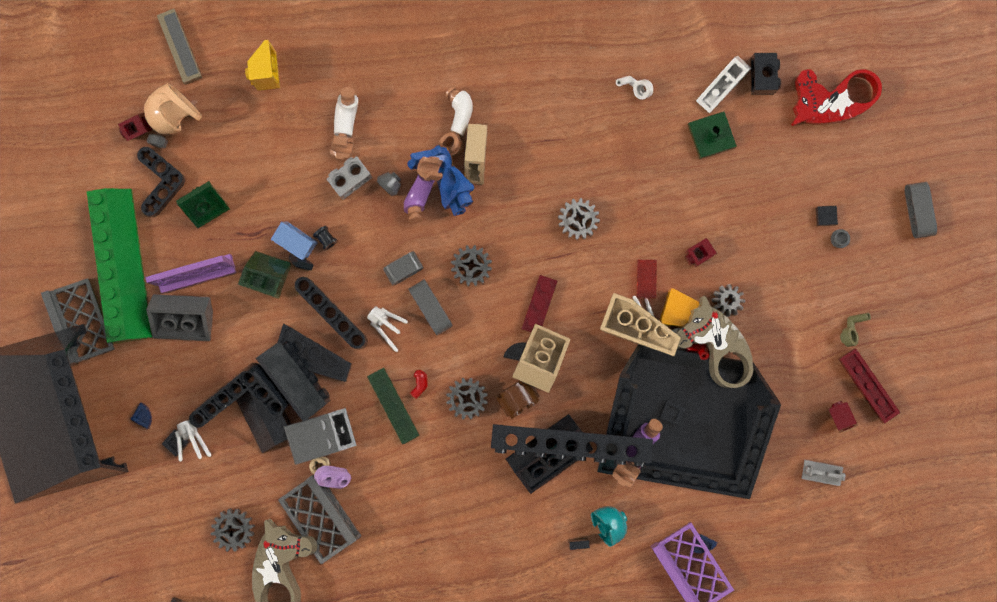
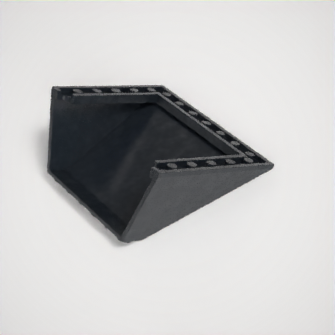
[0,324,129,504]
[597,344,781,499]

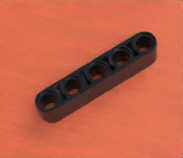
[295,277,368,350]

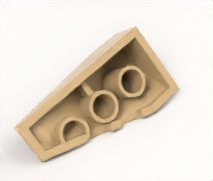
[600,293,681,356]

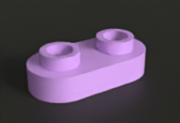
[314,466,351,489]

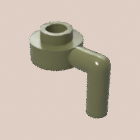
[840,313,871,347]

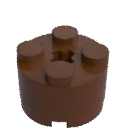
[495,381,540,419]

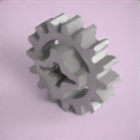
[558,198,600,240]

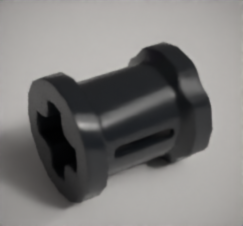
[313,225,338,251]

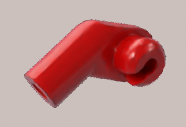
[686,344,709,360]
[410,369,428,399]

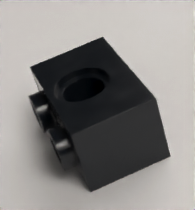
[750,53,781,95]

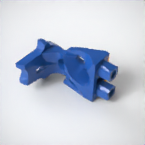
[407,145,474,216]

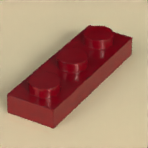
[521,275,558,332]

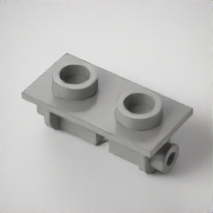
[801,460,846,486]

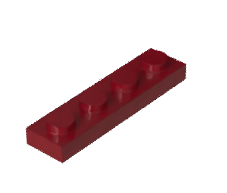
[838,348,901,424]

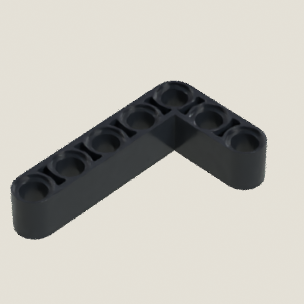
[189,362,290,428]

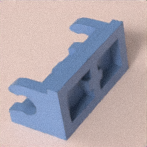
[271,221,318,260]

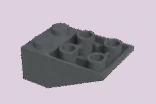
[284,408,357,465]

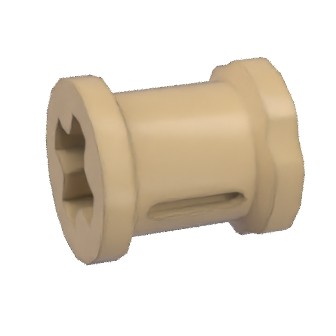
[309,456,330,474]

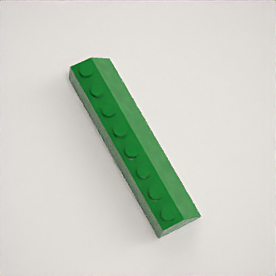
[86,188,153,344]

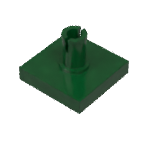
[688,111,737,159]
[176,181,230,229]

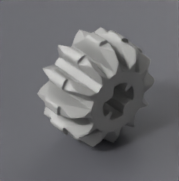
[712,284,745,317]

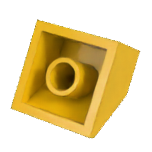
[245,40,280,91]

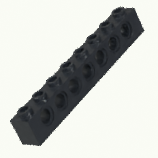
[491,424,653,467]

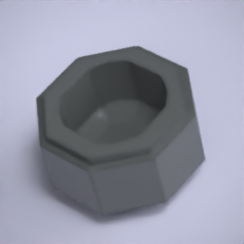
[147,134,168,149]

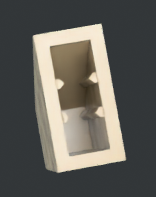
[465,124,487,185]

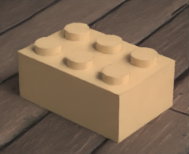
[513,324,571,393]

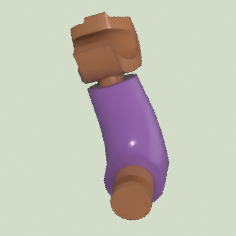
[404,156,443,224]
[612,419,663,488]

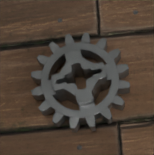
[451,245,492,287]
[446,378,488,419]
[211,508,255,552]

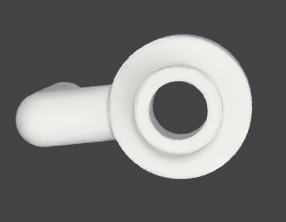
[616,76,653,99]

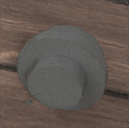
[830,229,850,248]

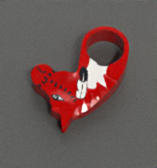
[791,69,882,126]

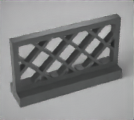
[41,278,115,366]
[278,475,361,564]

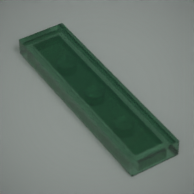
[367,368,420,445]

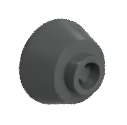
[377,172,401,196]

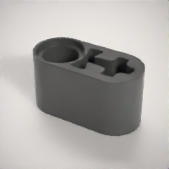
[383,251,424,286]

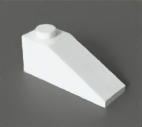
[696,56,752,113]

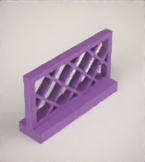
[145,254,236,294]
[651,522,734,602]

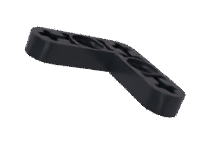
[137,147,185,217]

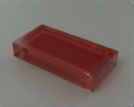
[636,259,657,298]

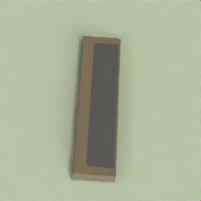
[157,9,203,85]

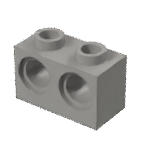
[327,156,373,200]

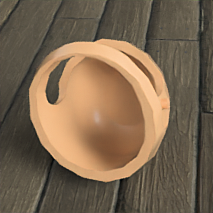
[144,83,202,134]

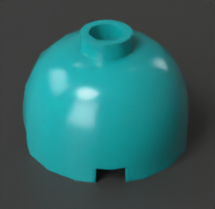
[591,506,628,547]

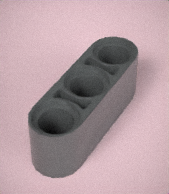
[904,182,937,238]
[408,279,453,336]

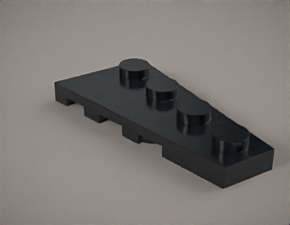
[277,323,352,382]

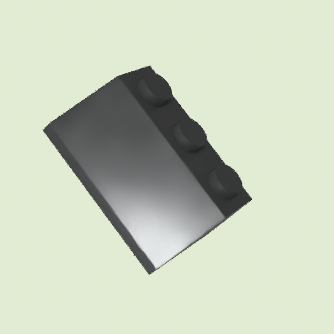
[146,294,213,341]

